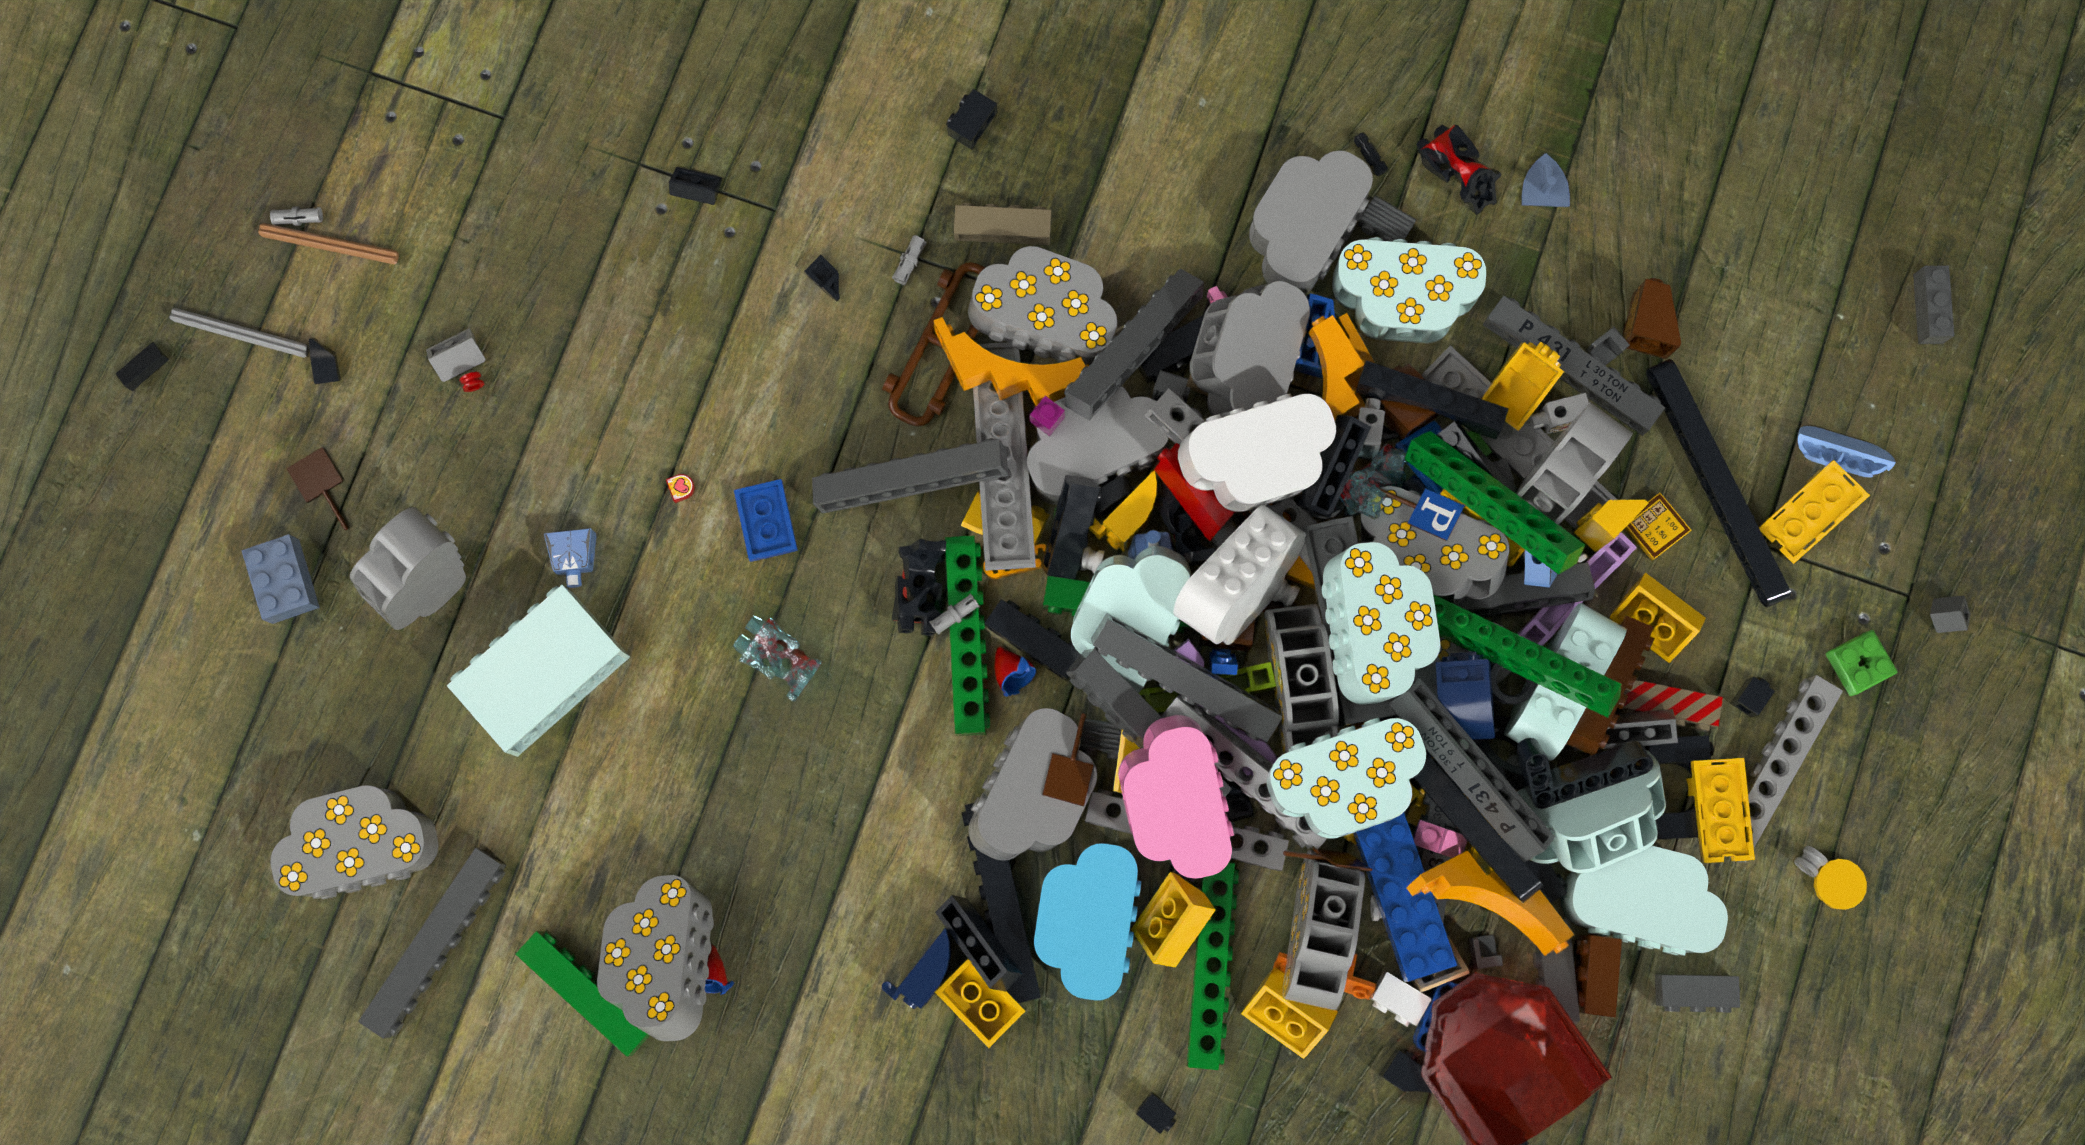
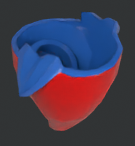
[995,646,1036,697]
[705,944,734,995]

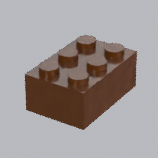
[1574,935,1622,1018]

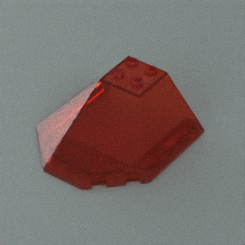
[1421,973,1613,1145]

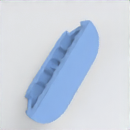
[1797,426,1896,477]

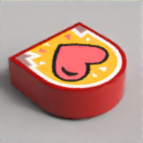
[666,474,695,503]

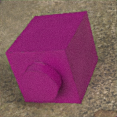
[1030,396,1065,437]

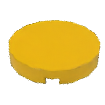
[1814,859,1867,910]

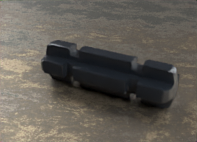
[1354,132,1388,176]

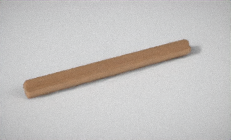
[258,223,399,264]

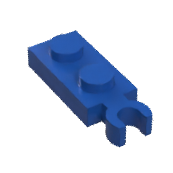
[1209,648,1238,675]

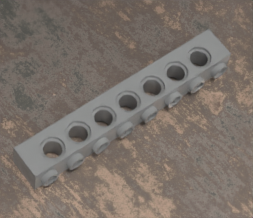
[1144,388,1316,530]
[1728,675,1843,863]
[1161,694,1327,849]
[1085,789,1289,871]

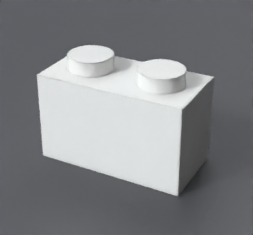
[1369,972,1432,1027]

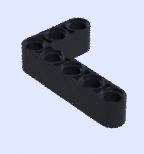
[1517,738,1654,809]

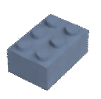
[242,534,320,624]

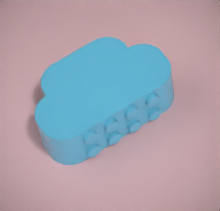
[1034,844,1141,1000]

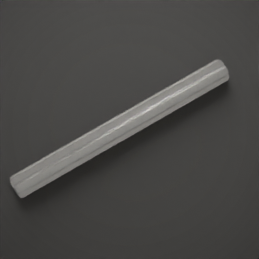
[170,308,309,358]

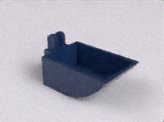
[1436,652,1495,740]
[882,928,952,1009]

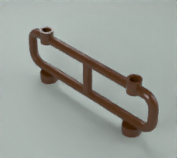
[882,262,986,427]

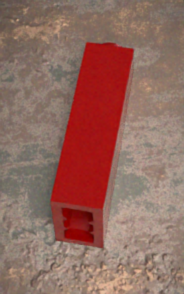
[1154,443,1235,541]

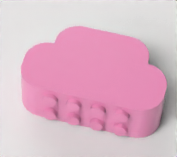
[1118,715,1234,878]

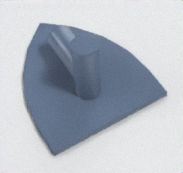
[1522,153,1570,207]

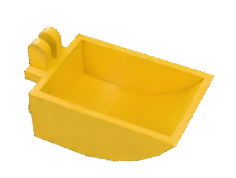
[1481,342,1564,431]
[1089,470,1157,552]

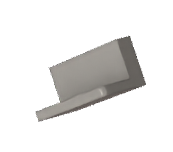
[426,328,485,382]

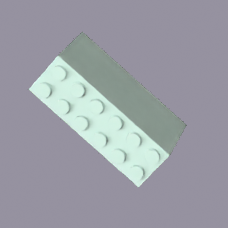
[447,585,630,757]

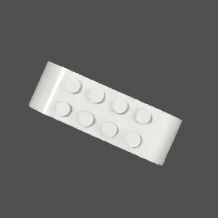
[1178,394,1336,512]
[1173,505,1306,645]

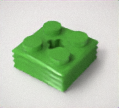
[1826,630,1898,696]

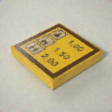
[1625,493,1692,561]

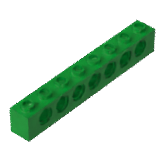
[1404,431,1585,575]
[945,535,990,736]
[1433,594,1622,718]
[1186,863,1239,1070]

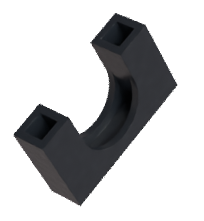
[1644,735,1714,840]

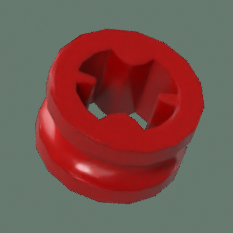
[459,372,484,392]

